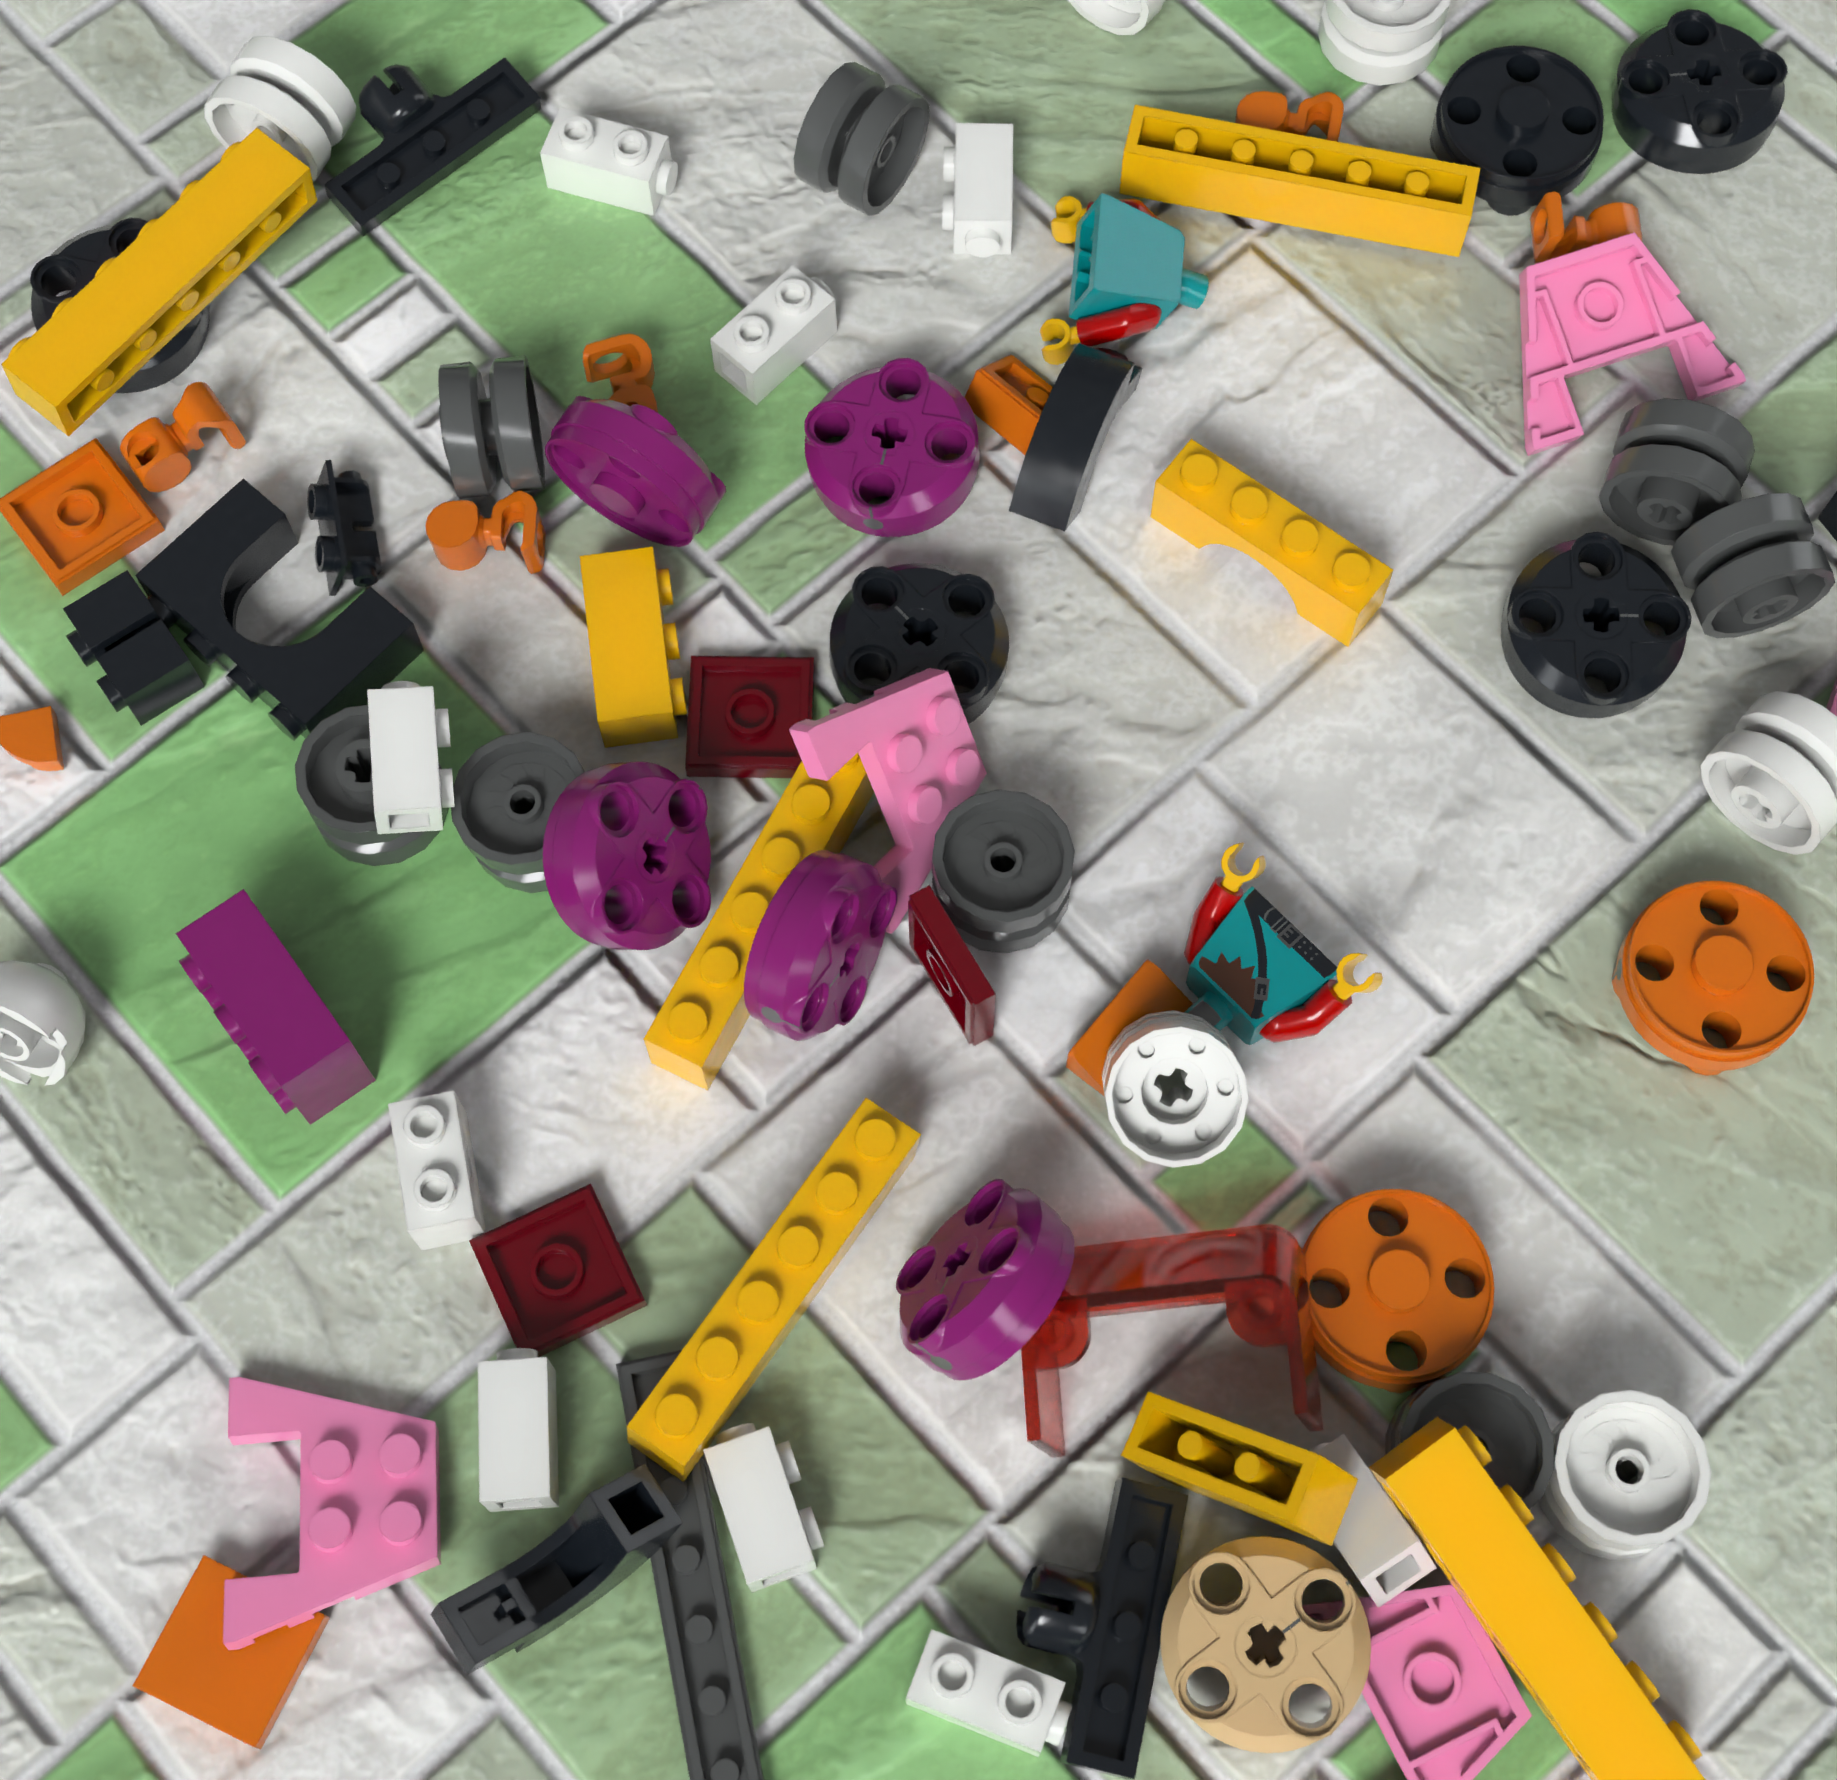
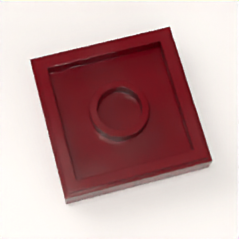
[685,656,815,778]
[908,885,996,1046]
[469,1183,647,1357]

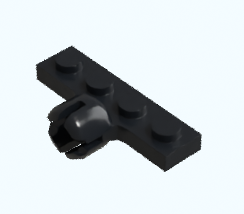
[325,57,541,236]
[1016,1478,1188,1779]

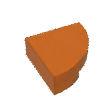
[0,706,64,771]

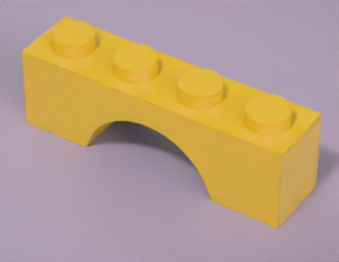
[1150,439,1393,647]

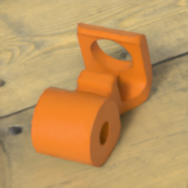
[1235,91,1344,142]
[1530,192,1643,264]
[582,334,658,413]
[120,382,246,492]
[425,491,546,574]

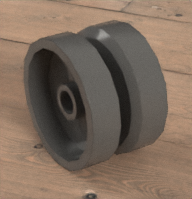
[794,62,929,216]
[438,355,545,499]
[1599,398,1755,546]
[1671,493,1835,638]
[295,705,449,866]
[451,732,585,893]
[932,790,1075,953]
[1385,1372,1554,1510]

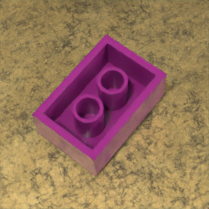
[175,889,376,1125]

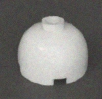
[0,960,85,1086]

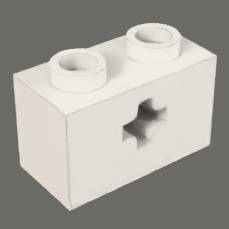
[388,1090,486,1251]

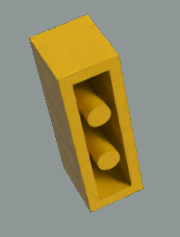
[580,547,687,748]
[1121,1391,1358,1546]

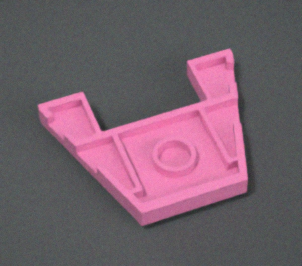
[1519,232,1746,456]
[789,668,987,934]
[223,1377,441,1650]
[1302,1584,1532,1780]

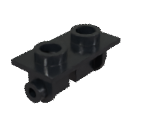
[307,460,382,596]

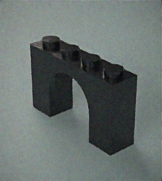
[135,478,424,741]

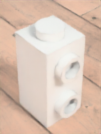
[540,108,678,216]
[942,123,1013,257]
[710,265,837,405]
[367,681,455,834]
[478,1348,559,1512]
[703,1423,824,1593]
[1309,1434,1437,1608]
[906,1629,1073,1757]

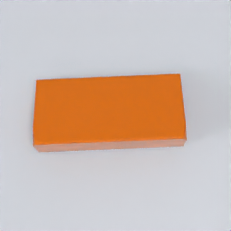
[965,355,1053,455]
[1066,959,1193,1097]

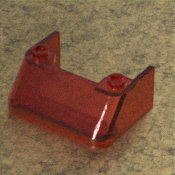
[1021,1224,1324,1458]

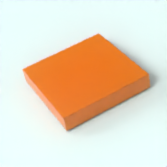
[0,438,165,596]
[133,1555,330,1750]

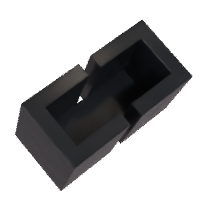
[63,570,205,726]

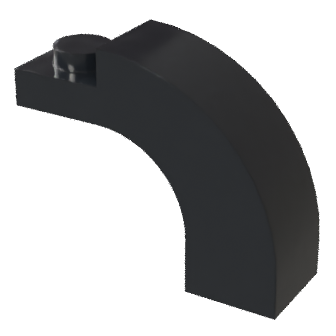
[1009,343,1142,531]
[430,1464,683,1675]

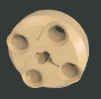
[1161,1536,1371,1753]

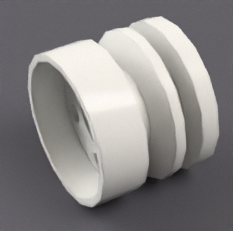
[1101,1010,1249,1168]

